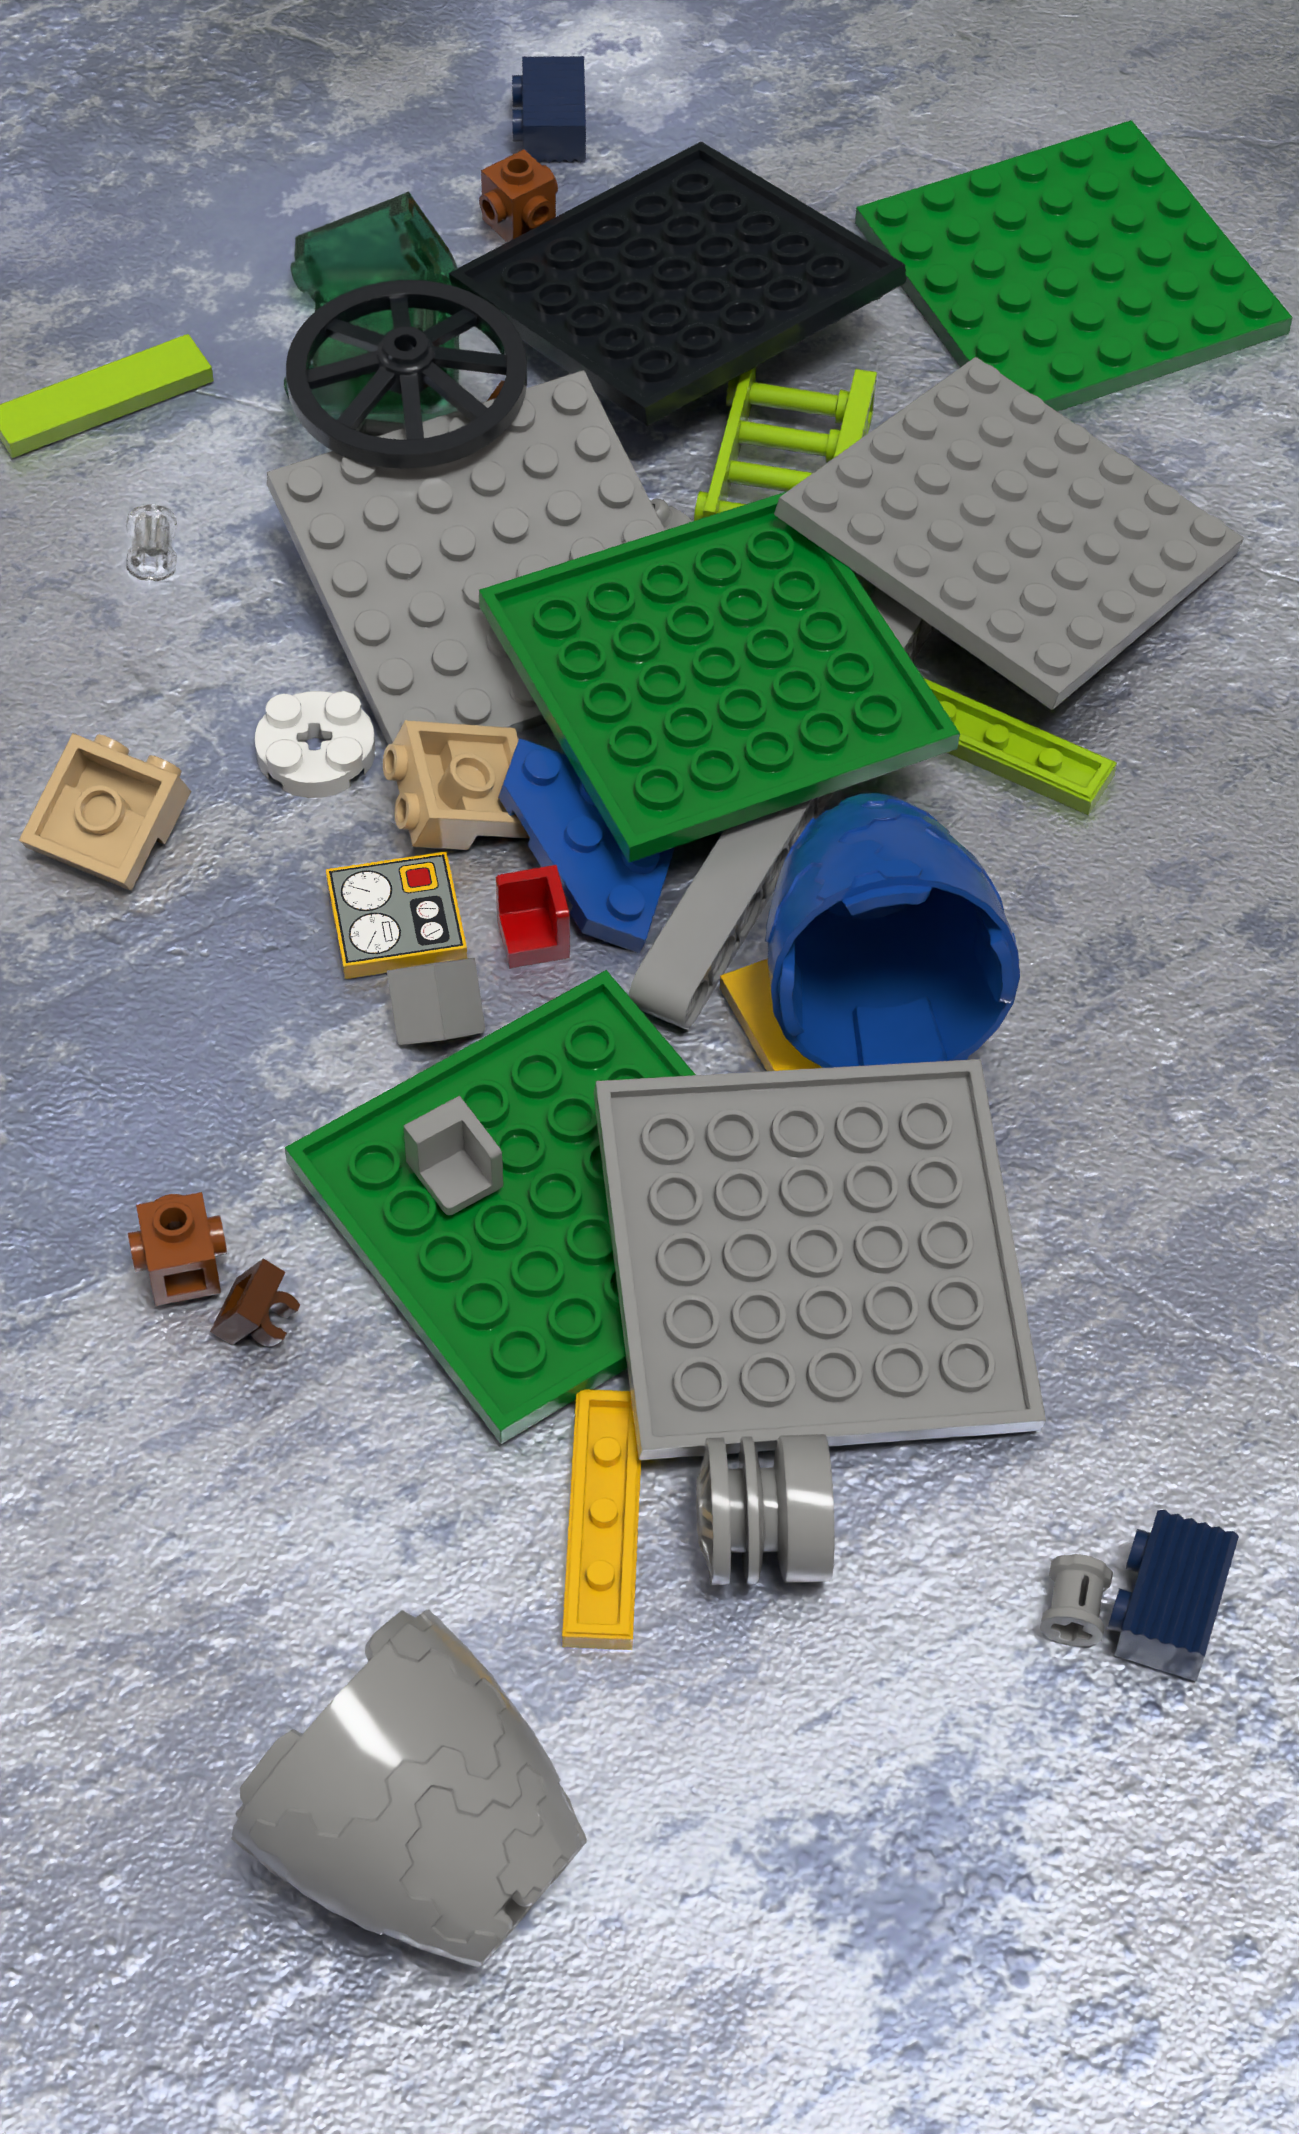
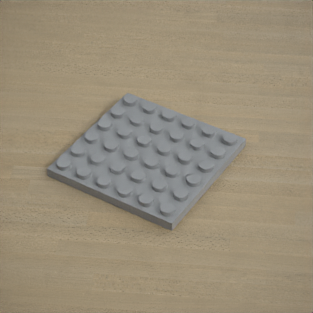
[774,357,1244,710]
[267,370,665,745]
[593,1059,1046,1460]

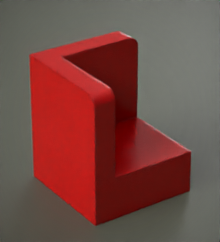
[495,865,570,969]

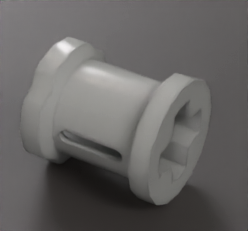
[1040,1554,1113,1647]

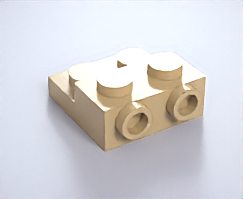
[383,720,530,850]
[19,733,191,891]

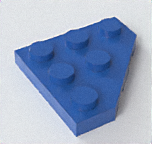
[498,738,675,953]

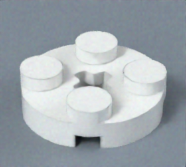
[255,691,375,798]

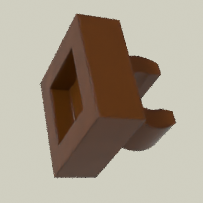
[210,1258,300,1347]

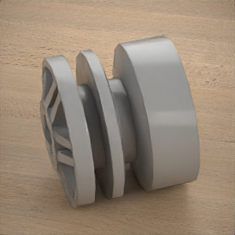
[696,1434,835,1586]

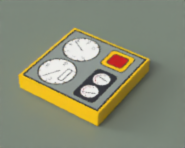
[326,851,467,979]

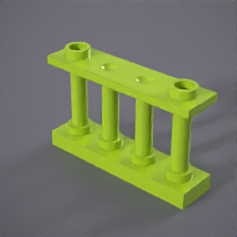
[694,367,877,521]

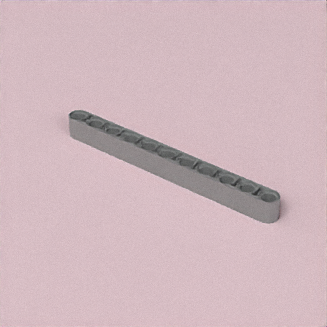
[629,587,934,1030]

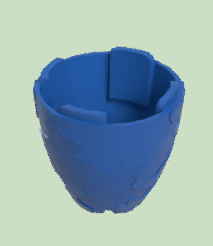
[765,793,1020,1068]

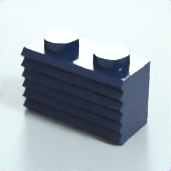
[512,56,586,163]
[1107,1509,1239,1682]

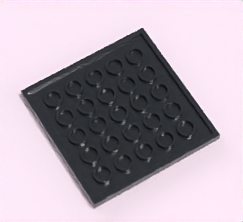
[449,141,906,426]

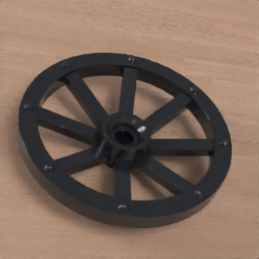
[286,280,527,469]

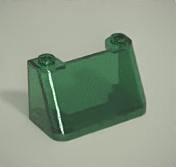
[284,192,459,415]

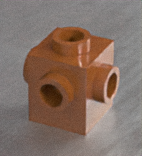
[479,149,558,242]
[128,1192,227,1306]

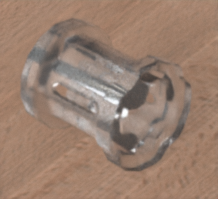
[126,504,178,581]

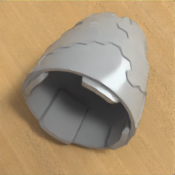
[231,1609,587,1967]

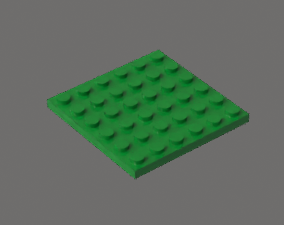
[855,120,1293,412]
[479,491,960,863]
[285,970,696,1444]

